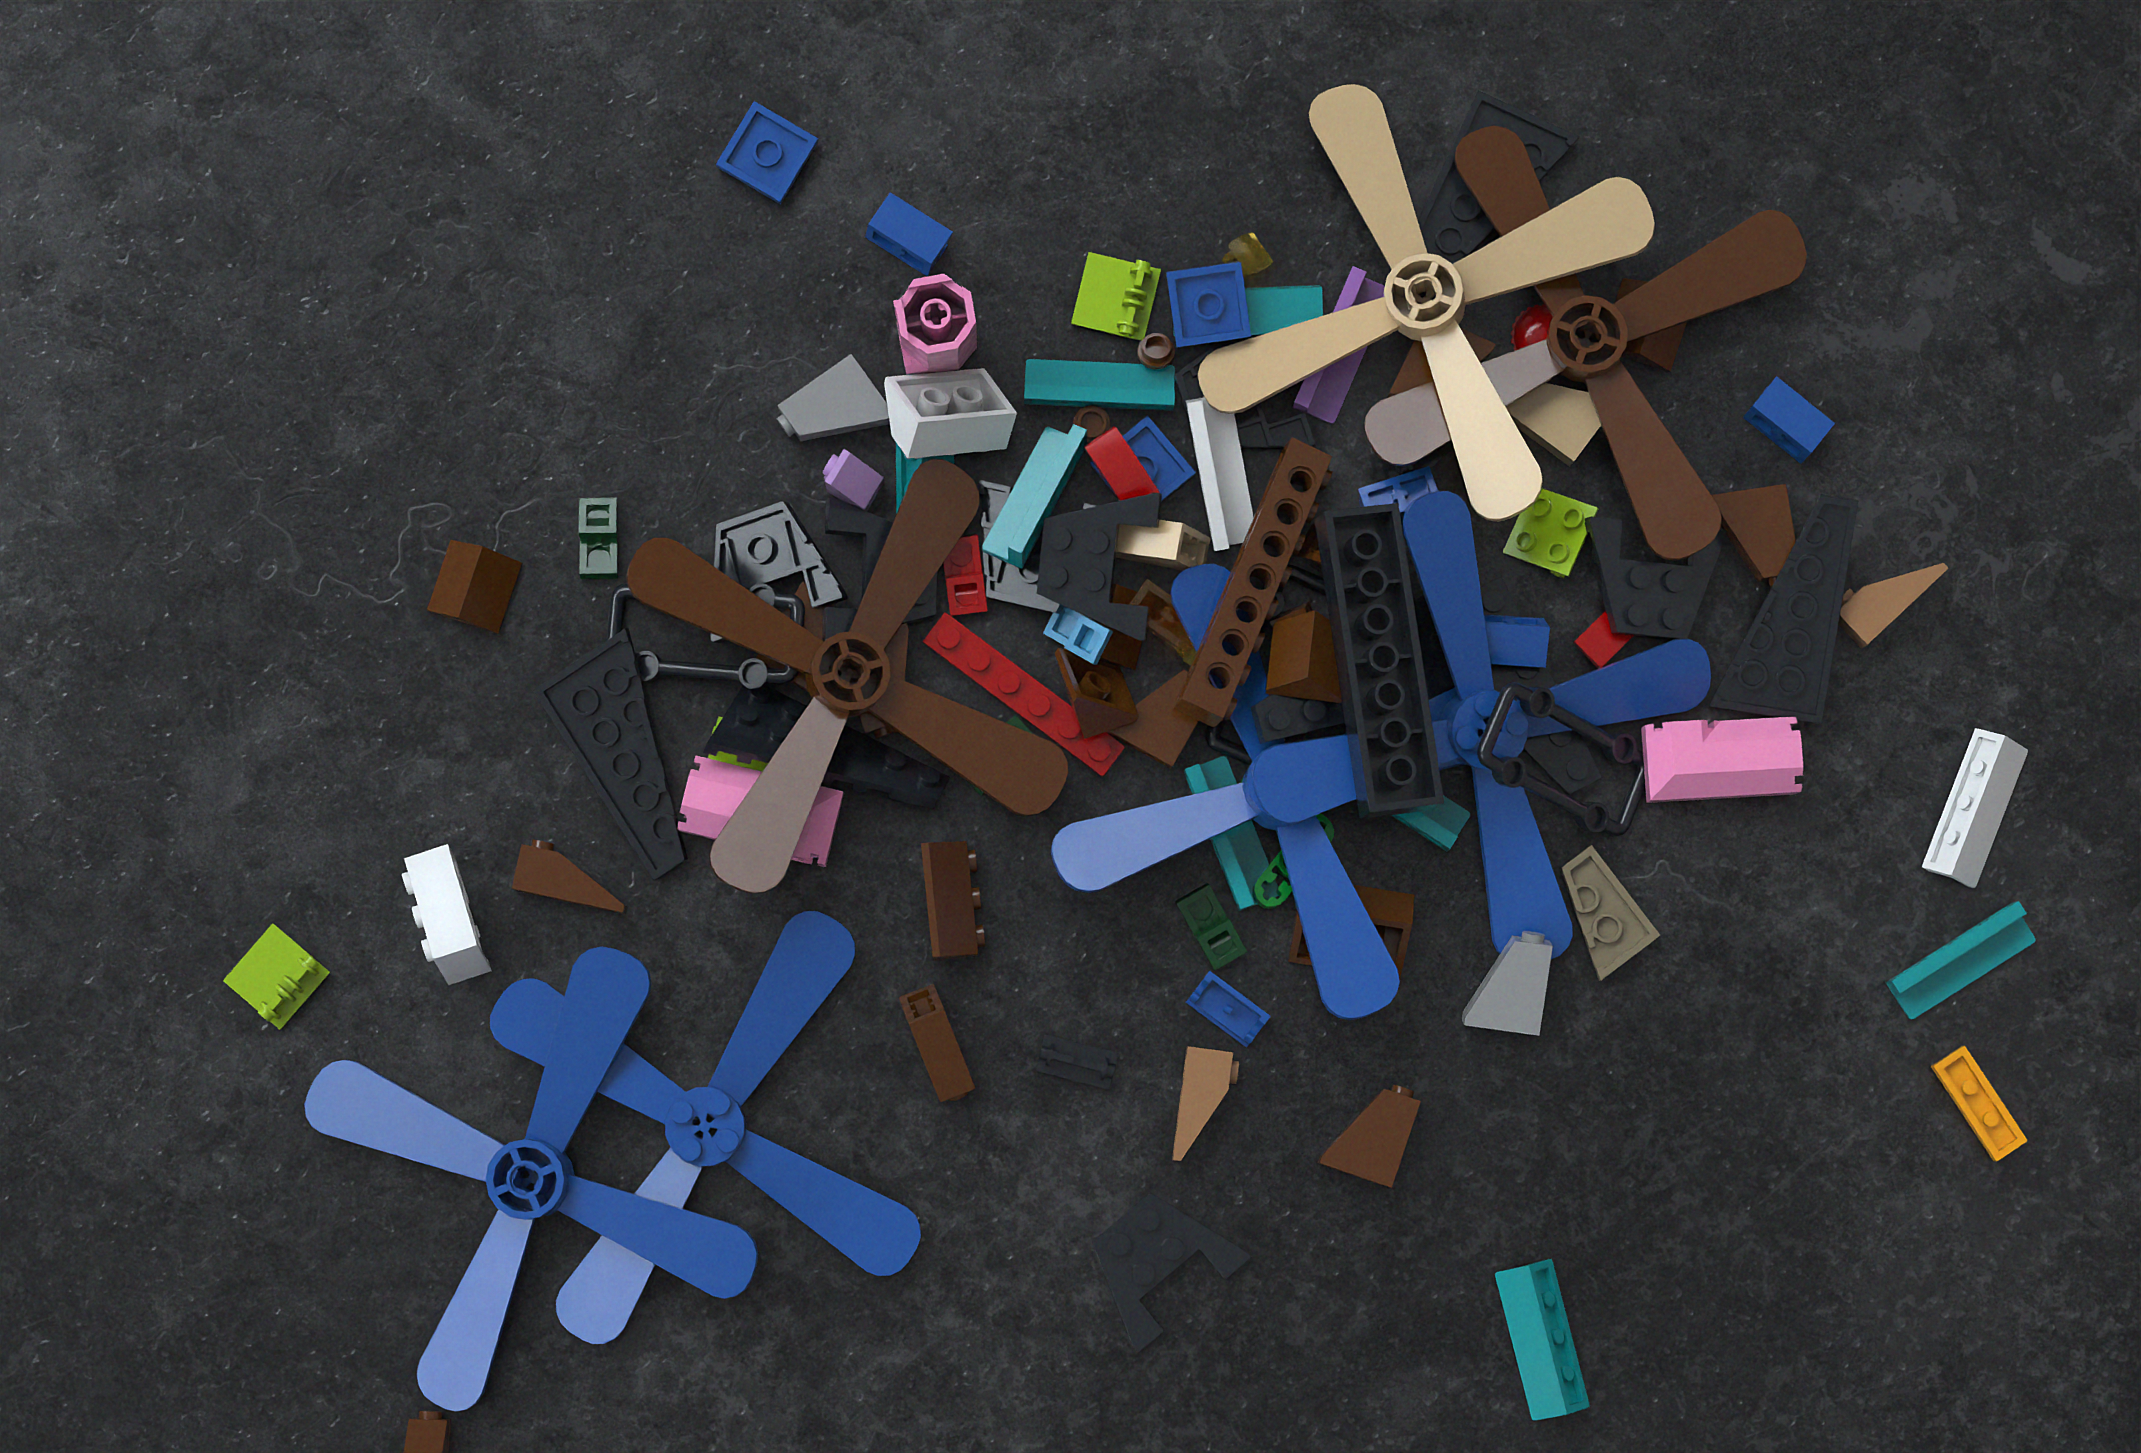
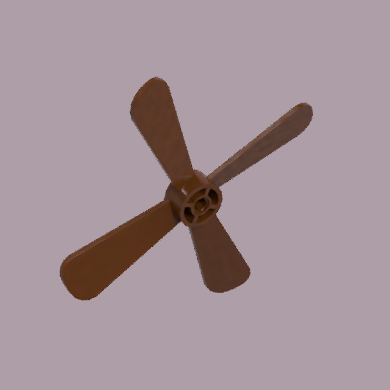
[1364,126,1807,561]
[626,459,1068,894]

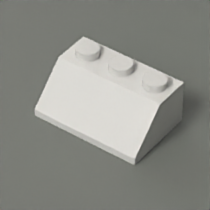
[884,368,1017,458]

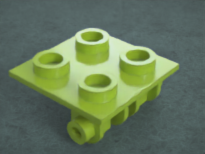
[1071,252,1161,341]
[1503,488,1599,579]
[223,923,330,1030]

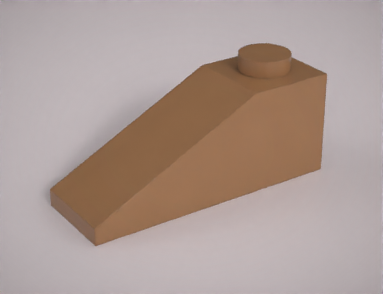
[1838,563,1948,649]
[1172,1046,1239,1161]

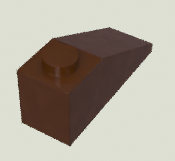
[512,839,627,914]

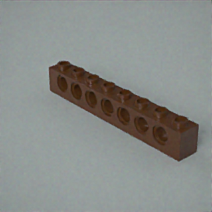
[1173,437,1333,728]

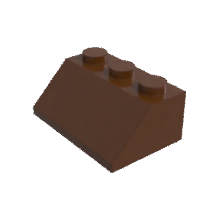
[921,841,985,961]
[1288,885,1415,980]

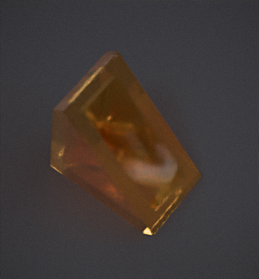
[1129,579,1192,653]

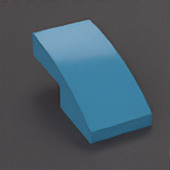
[1043,607,1113,665]

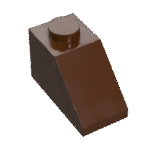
[403,1411,451,1453]

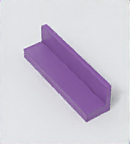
[1292,266,1385,424]

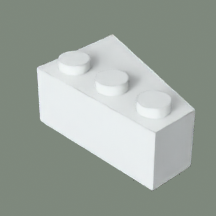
[402,844,492,985]

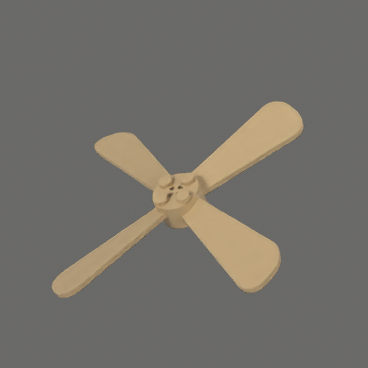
[1198,84,1655,522]

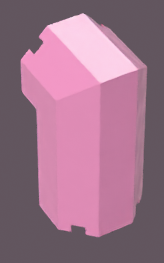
[893,274,977,375]
[1641,717,1803,803]
[677,756,844,867]

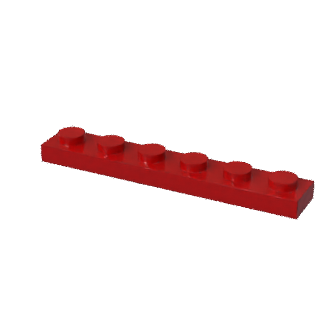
[922,612,1125,778]

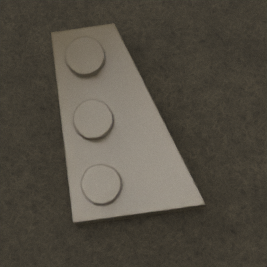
[1560,845,1660,981]

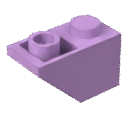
[822,449,885,511]

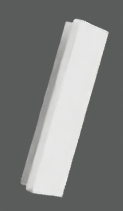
[1186,397,1253,551]
[1922,728,2028,888]

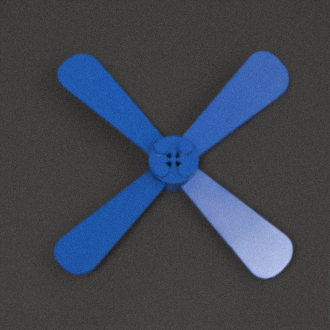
[1252,491,1711,959]
[1051,564,1496,1020]
[490,911,921,1344]
[304,947,758,1412]

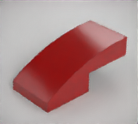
[1084,426,1160,501]
[943,534,988,616]
[1573,611,1634,669]

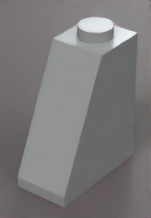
[776,354,890,441]
[1462,931,1553,1036]

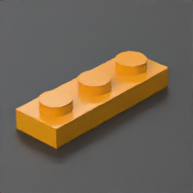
[1931,1045,2028,1162]

